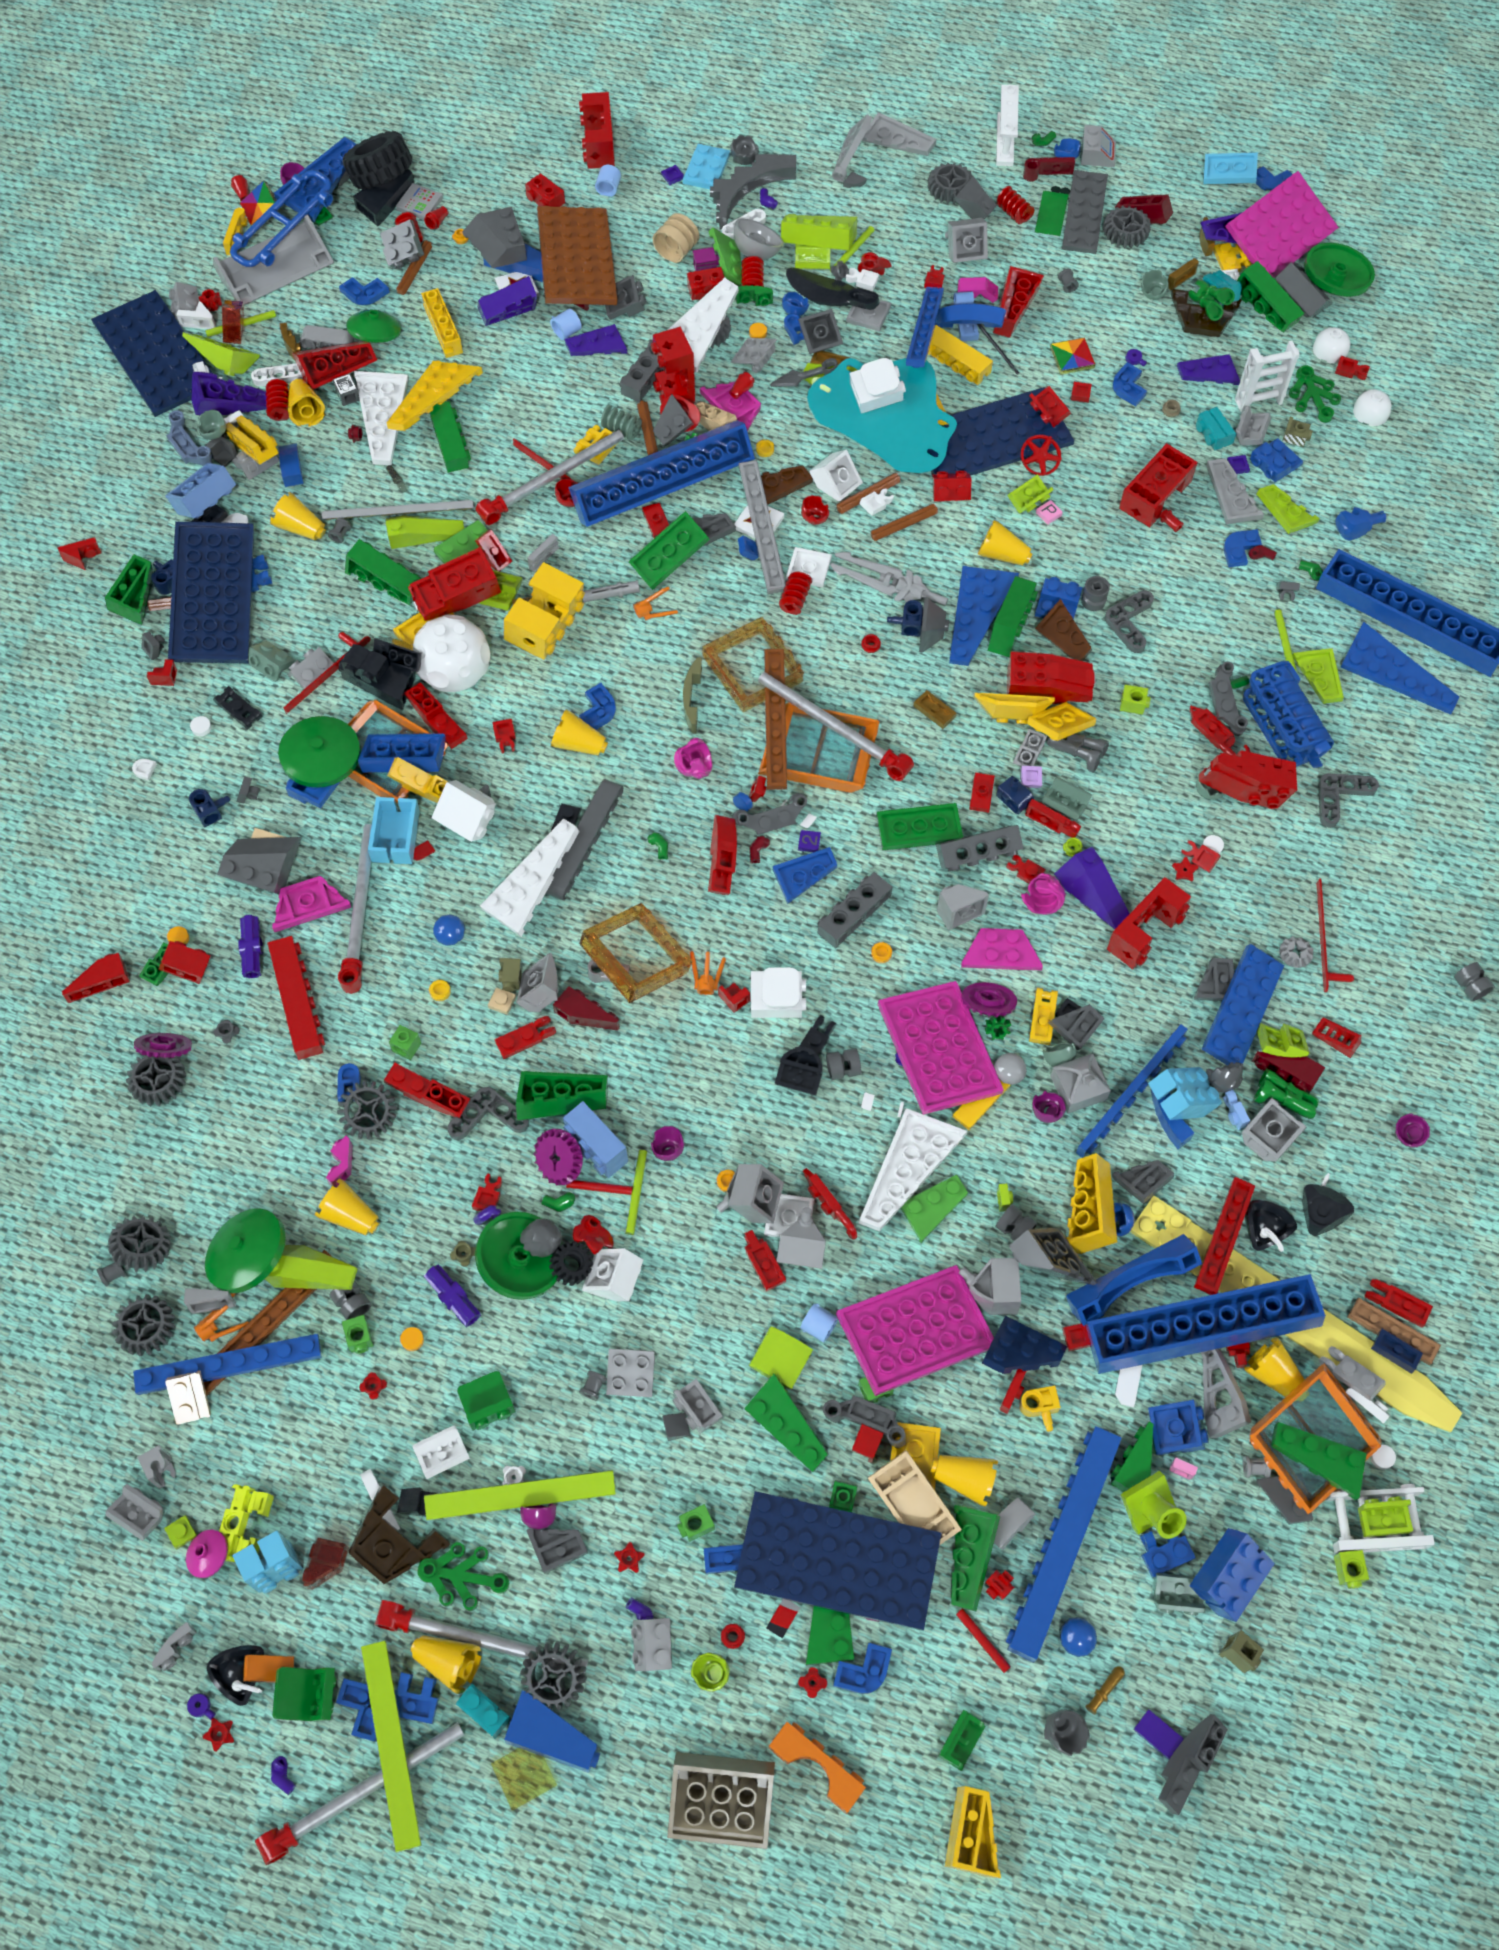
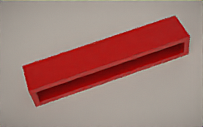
[267,936,326,1060]

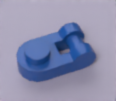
[784,314,804,345]
[337,1063,361,1102]

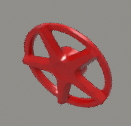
[1021,435,1062,476]

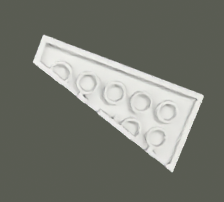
[668,278,738,373]
[480,819,580,937]
[859,1108,967,1231]

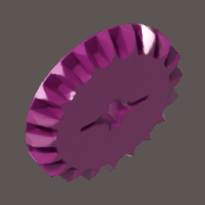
[962,982,1017,1017]
[134,1033,192,1058]
[533,1128,583,1186]

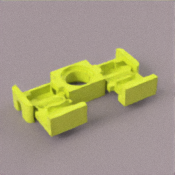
[219,1484,274,1562]

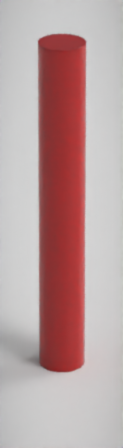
[566,1180,633,1195]
[956,1608,1011,1673]

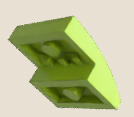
[795,244,831,269]
[479,570,522,611]
[1257,1023,1310,1057]
[748,1326,813,1389]

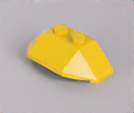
[973,692,1055,724]

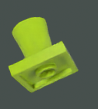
[1120,1471,1187,1539]

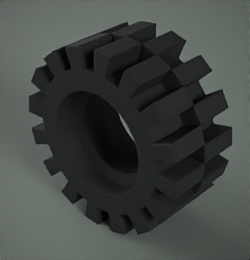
[549,1241,593,1286]

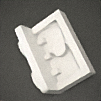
[412,1426,470,1479]

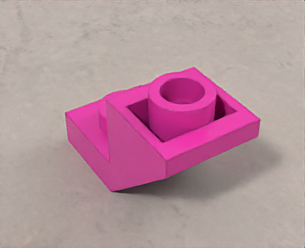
[958,277,998,303]
[326,1136,353,1188]

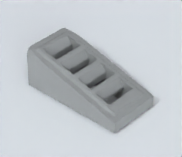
[184,1288,236,1314]

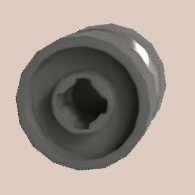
[1081,576,1110,611]
[1454,962,1495,1002]
[826,1048,862,1081]
[995,1204,1038,1241]
[329,1280,372,1320]

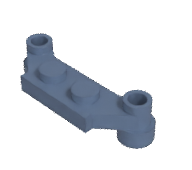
[166,410,213,466]

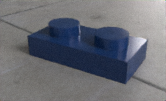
[1371,1328,1423,1374]

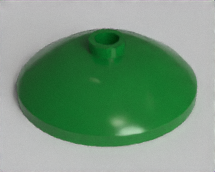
[346,309,401,343]

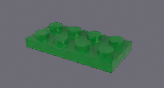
[628,511,710,590]
[876,803,963,851]

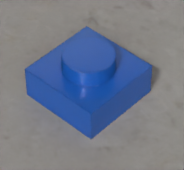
[738,535,759,560]

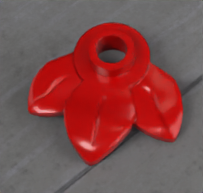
[858,252,892,275]
[573,1215,614,1255]

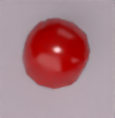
[555,479,575,507]
[801,495,829,525]

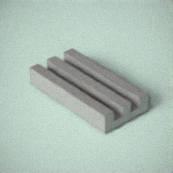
[527,534,559,572]

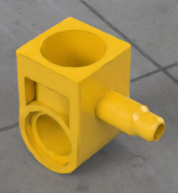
[1019,1385,1061,1432]

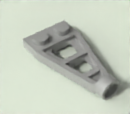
[832,114,873,182]
[1201,1349,1251,1438]

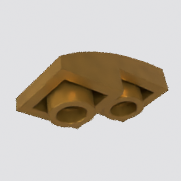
[1200,217,1215,257]
[279,322,301,360]

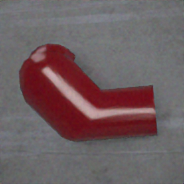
[1248,545,1277,561]
[749,836,770,864]

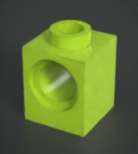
[1120,685,1151,715]
[1334,1550,1369,1589]

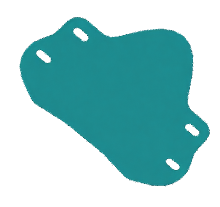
[807,358,957,473]

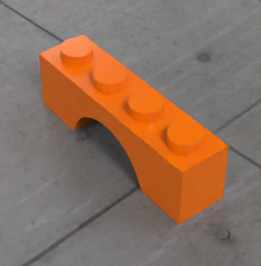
[768,1722,866,1814]

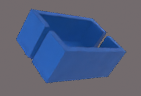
[1189,1528,1275,1622]

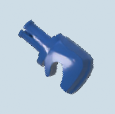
[1335,507,1386,541]

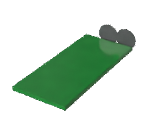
[1035,186,1070,236]

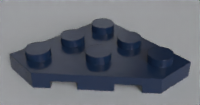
[982,1316,1068,1374]

